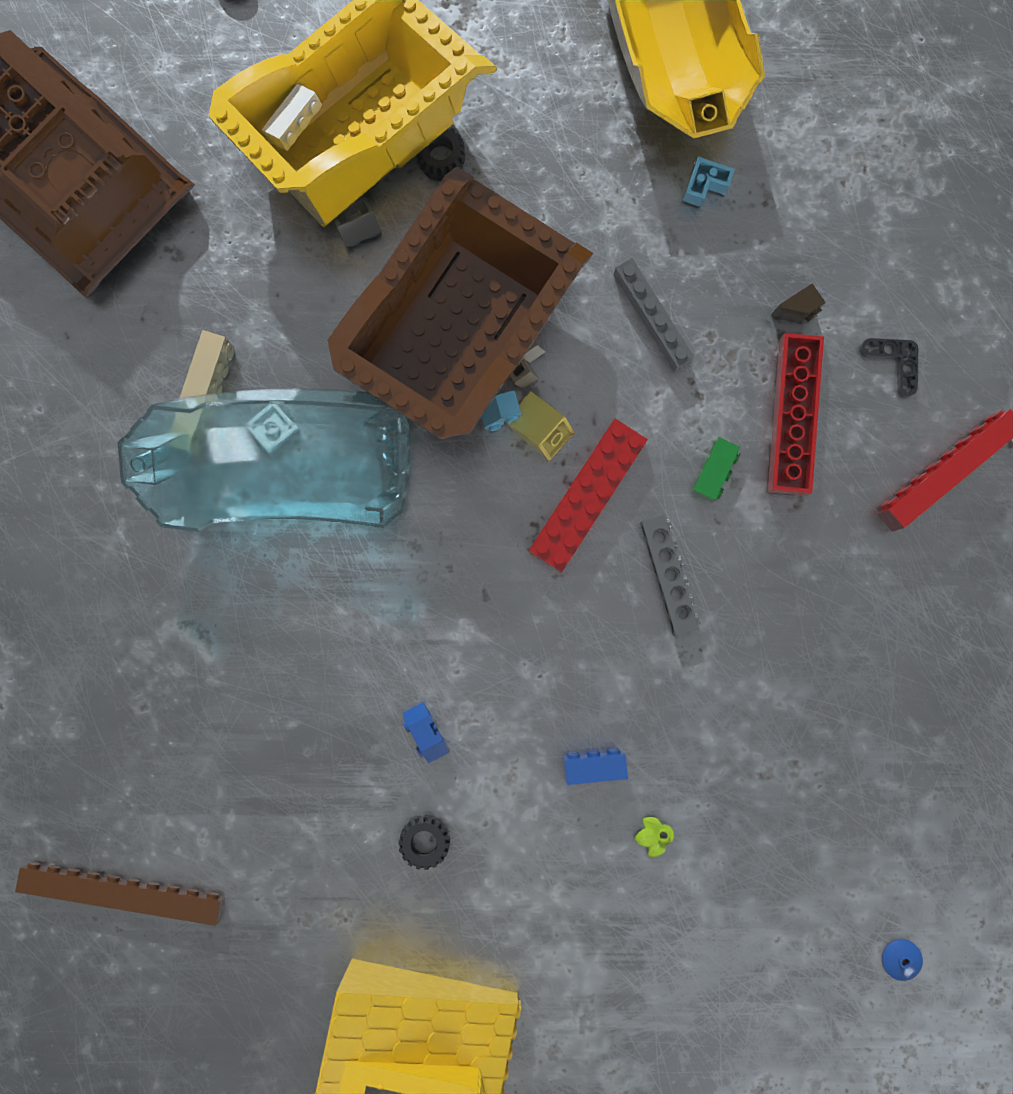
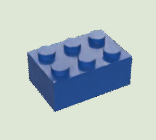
[563,748,628,785]

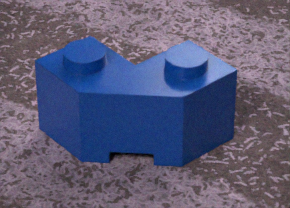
[402,702,450,764]

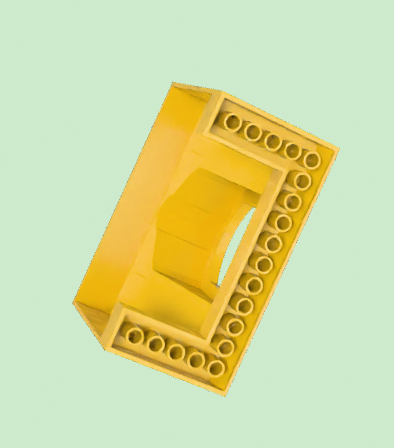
[315,959,521,1094]

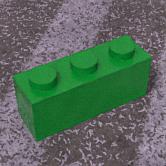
[691,437,741,502]

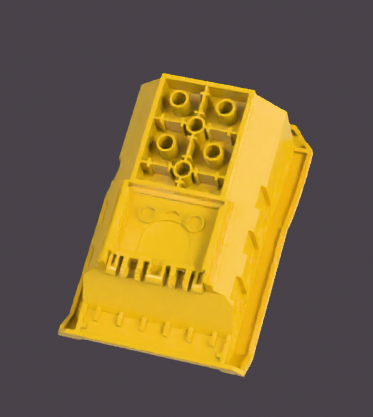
[209,0,497,228]

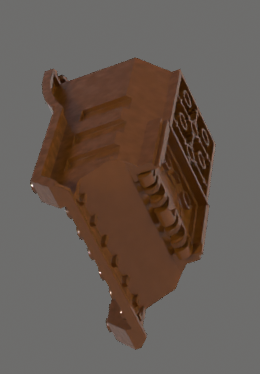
[0,30,195,298]
[328,167,593,439]

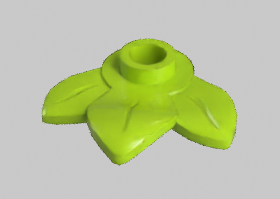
[635,817,675,857]

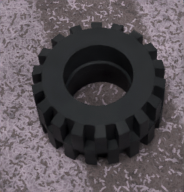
[417,127,465,181]
[398,815,450,870]

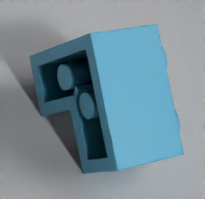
[683,157,735,207]

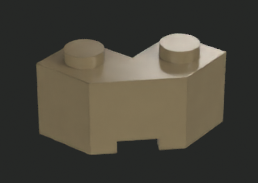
[510,337,545,389]

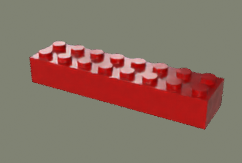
[768,333,824,496]
[877,409,1013,532]
[528,418,648,574]

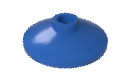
[882,939,923,981]

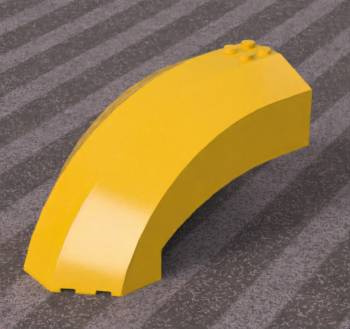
[607,0,765,139]

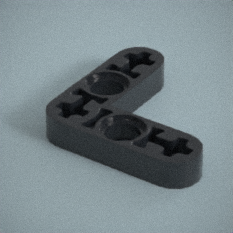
[859,338,919,398]

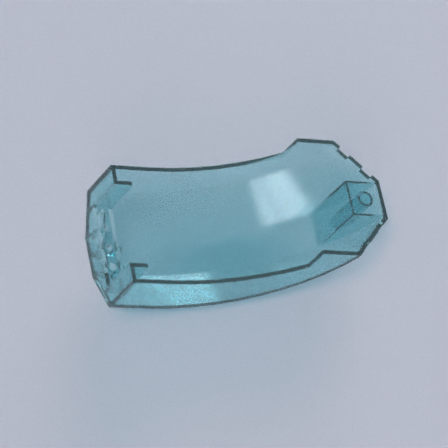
[117,389,410,532]

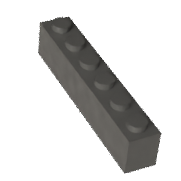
[613,258,694,372]

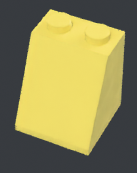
[506,392,575,462]

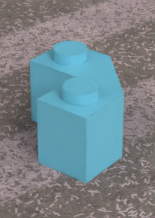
[481,390,522,432]

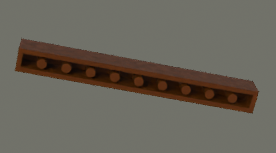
[15,862,225,926]

